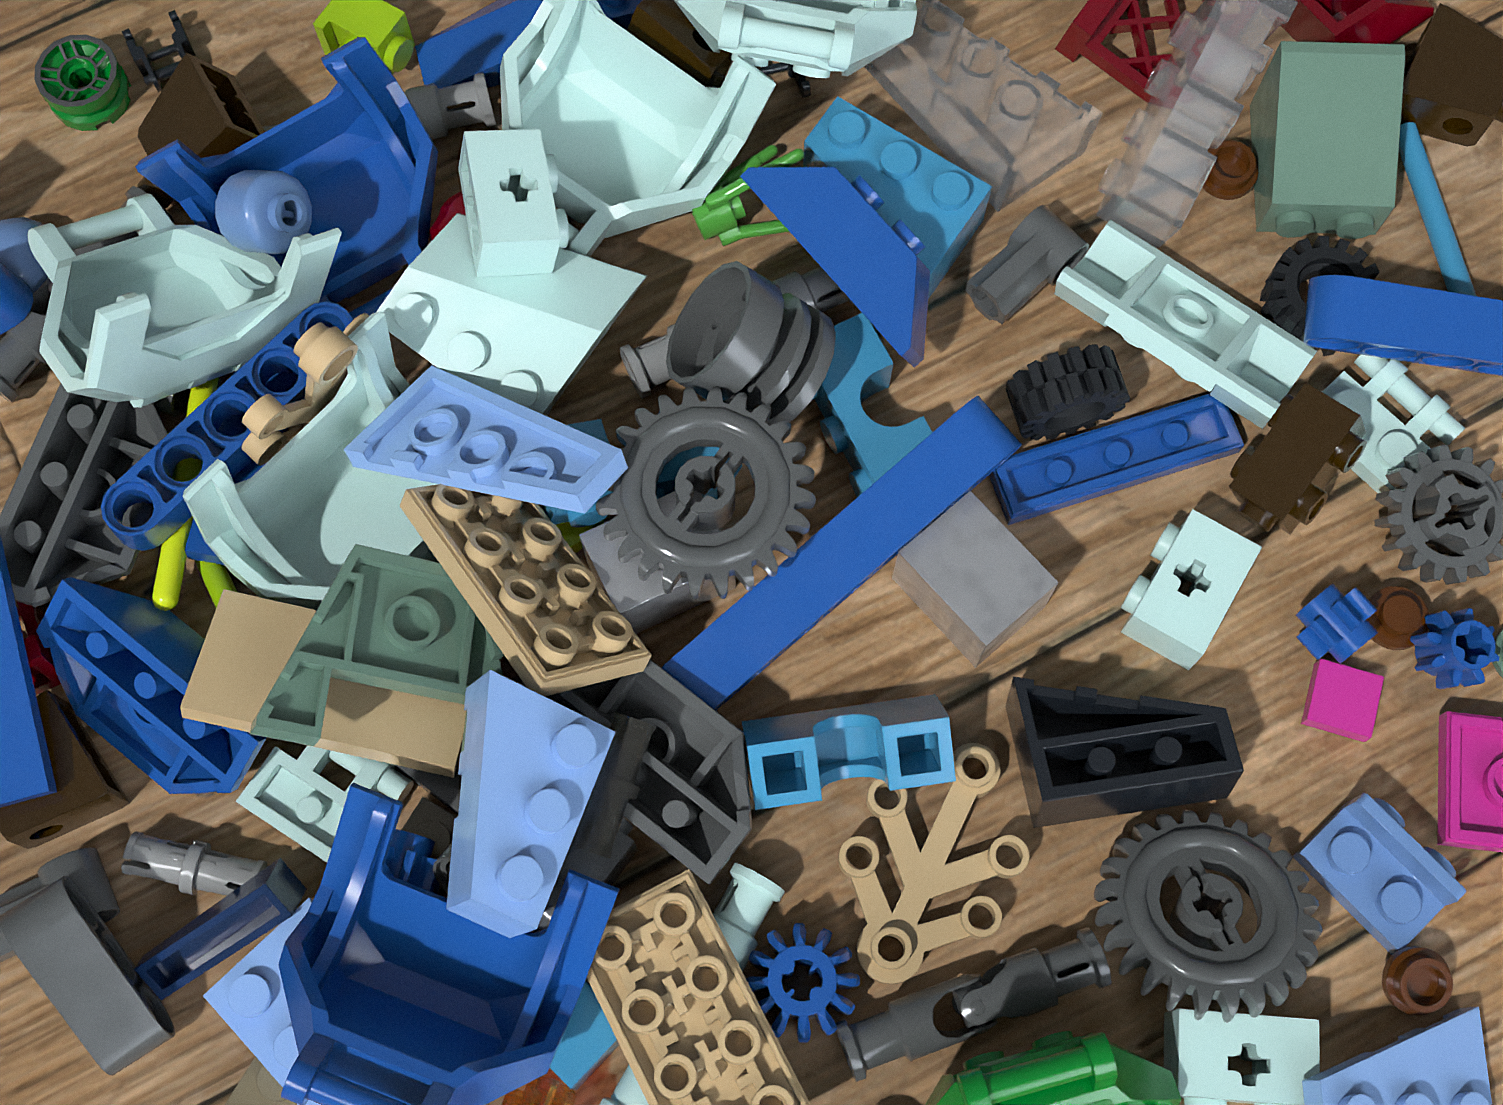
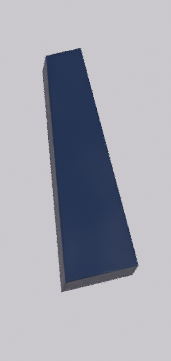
[134,858,307,1000]

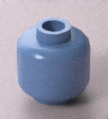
[215,170,312,254]

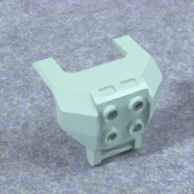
[500,0,776,256]
[674,0,918,78]
[28,193,342,407]
[183,311,438,610]

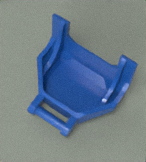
[135,37,438,320]
[278,783,620,1105]

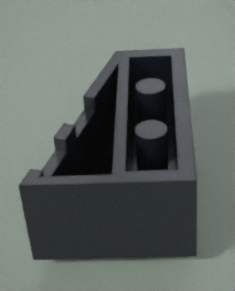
[1005,676,1244,828]

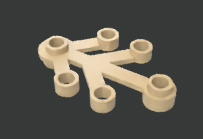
[241,313,369,466]
[838,743,1029,984]

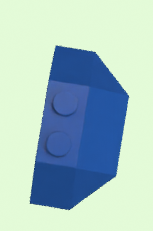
[740,167,930,368]
[36,577,266,794]

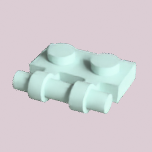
[1322,355,1465,493]
[236,745,413,862]

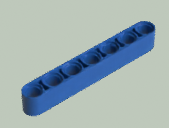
[661,395,1022,711]

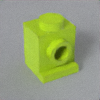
[313,0,415,74]

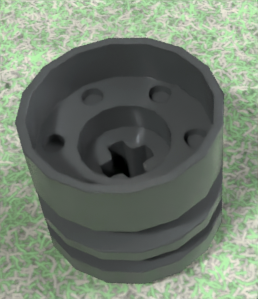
[666,261,836,426]

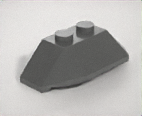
[0,383,178,607]
[522,659,752,884]

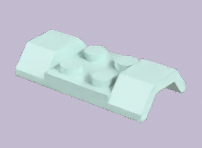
[1054,220,1317,429]

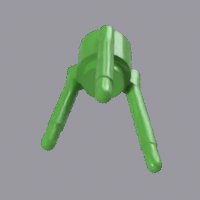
[691,145,804,247]

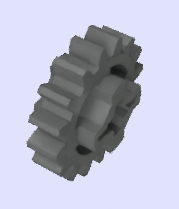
[1374,445,1503,585]

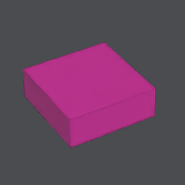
[1301,658,1384,742]

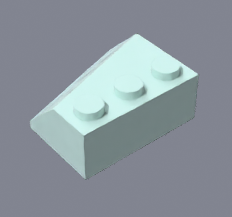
[377,213,647,416]

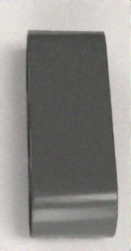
[0,876,175,1076]

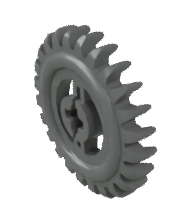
[596,387,816,600]
[1094,810,1323,1023]

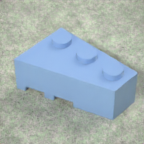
[446,670,615,938]

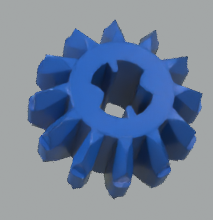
[746,923,860,1043]

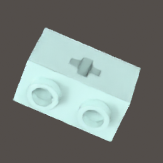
[458,129,568,277]
[1121,509,1262,670]
[1164,1009,1320,1105]

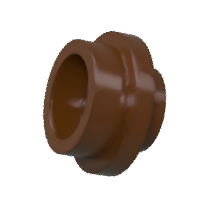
[1197,140,1258,200]
[1367,586,1429,650]
[1382,945,1453,1016]

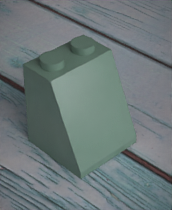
[1250,41,1405,239]

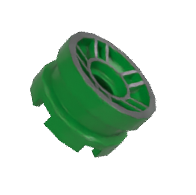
[34,34,131,131]

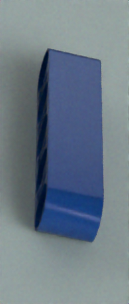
[1303,275,1503,376]
[101,302,353,551]

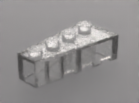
[864,0,1103,212]
[1096,0,1298,248]

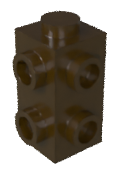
[1229,382,1367,535]

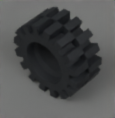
[1260,236,1380,356]
[1005,344,1130,440]

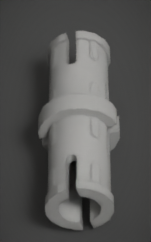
[121,831,268,896]

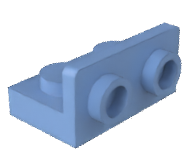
[1293,793,1466,955]

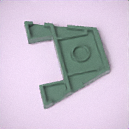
[250,544,504,752]

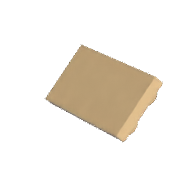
[400,484,652,697]
[180,589,466,778]
[587,869,811,1105]

